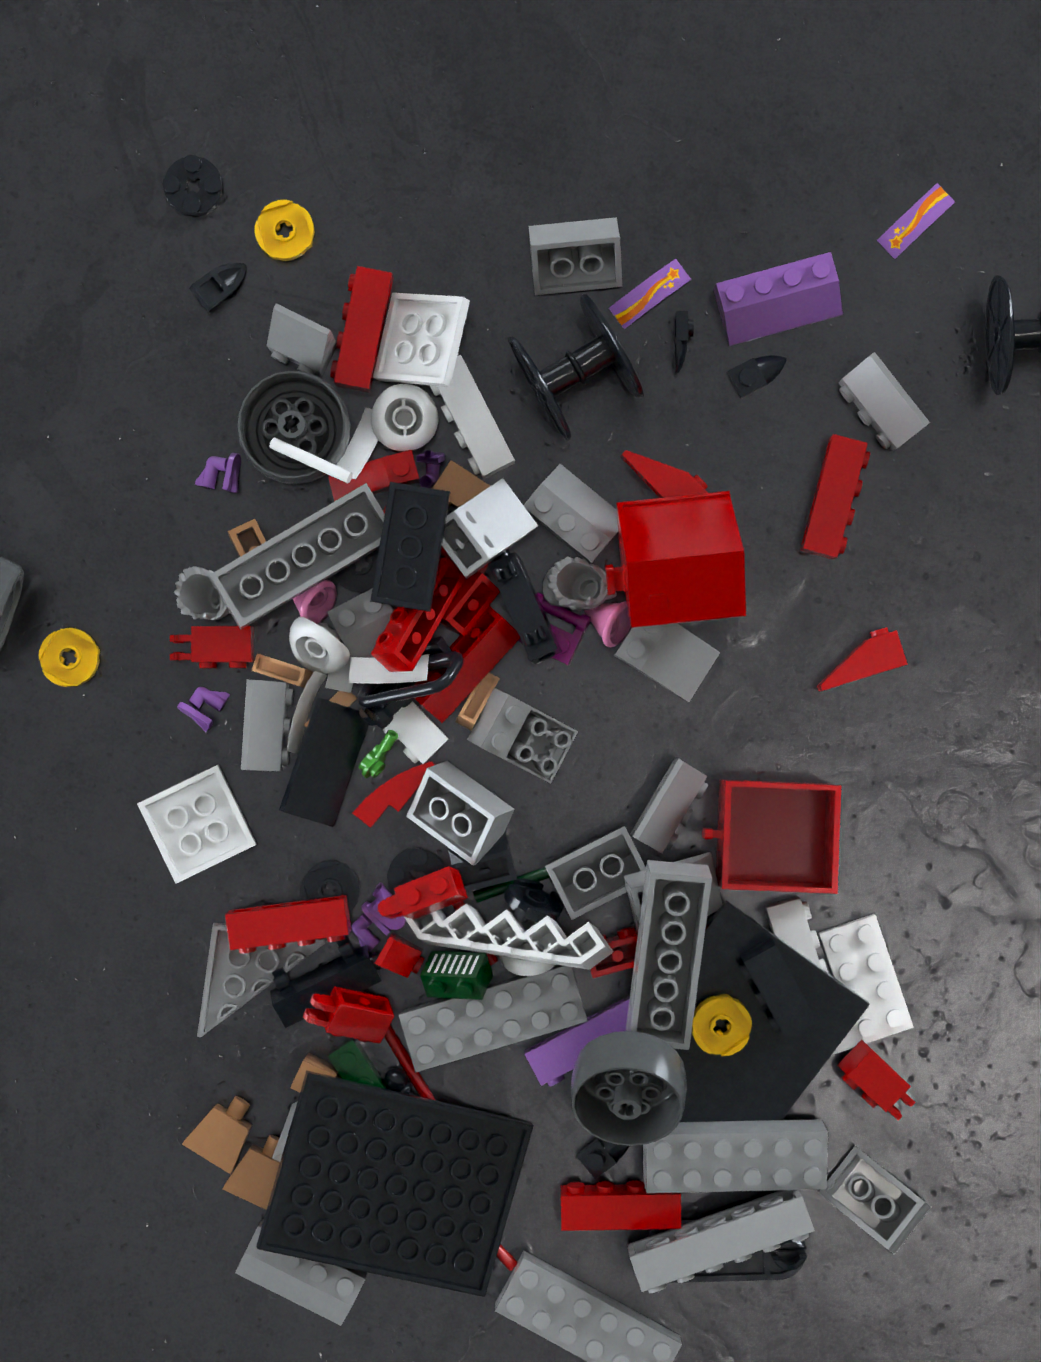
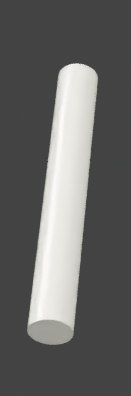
[269,437,353,484]

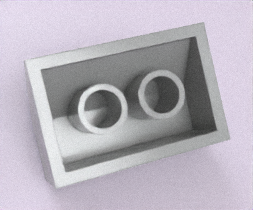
[528,217,622,295]
[838,352,930,452]
[524,464,618,564]
[241,679,293,771]
[630,758,708,853]
[406,761,515,866]
[545,826,646,920]

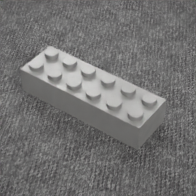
[209,483,385,630]
[626,860,712,1050]
[399,965,588,1073]
[643,1119,828,1193]
[627,1190,815,1293]
[495,1250,682,1362]

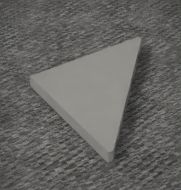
[197,922,327,1037]

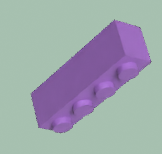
[524,995,630,1087]

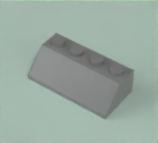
[235,1219,367,1326]

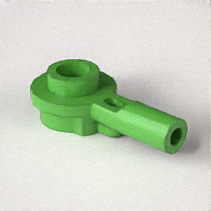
[359,730,398,778]

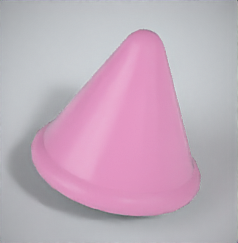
[293,580,337,624]
[584,601,631,647]

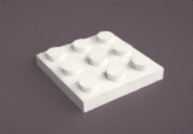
[373,293,470,387]
[137,765,257,884]

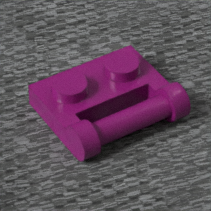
[518,592,591,666]

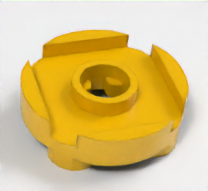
[255,200,315,261]
[39,628,100,687]
[692,994,752,1056]

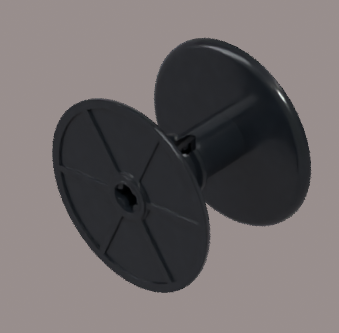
[985,275,1041,395]
[508,293,644,441]

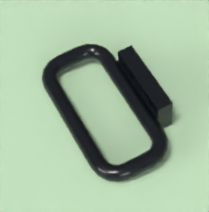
[357,636,464,707]

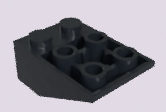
[447,791,517,892]

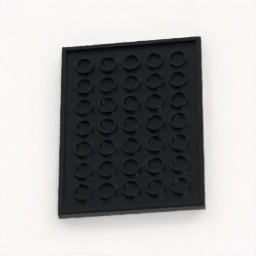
[611,900,870,1122]
[256,1070,534,1297]

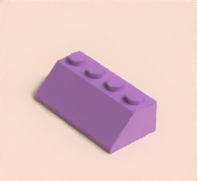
[713,252,843,346]

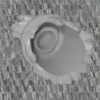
[543,556,617,610]
[174,566,230,620]

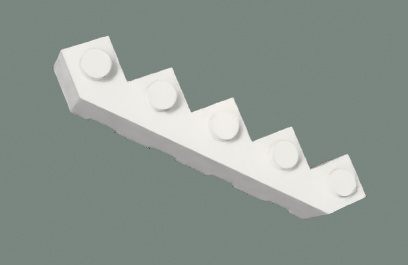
[404,903,613,970]

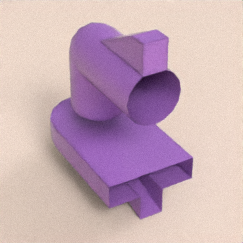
[416,450,445,489]
[195,453,241,493]
[177,687,230,733]
[367,882,406,930]
[351,901,392,951]

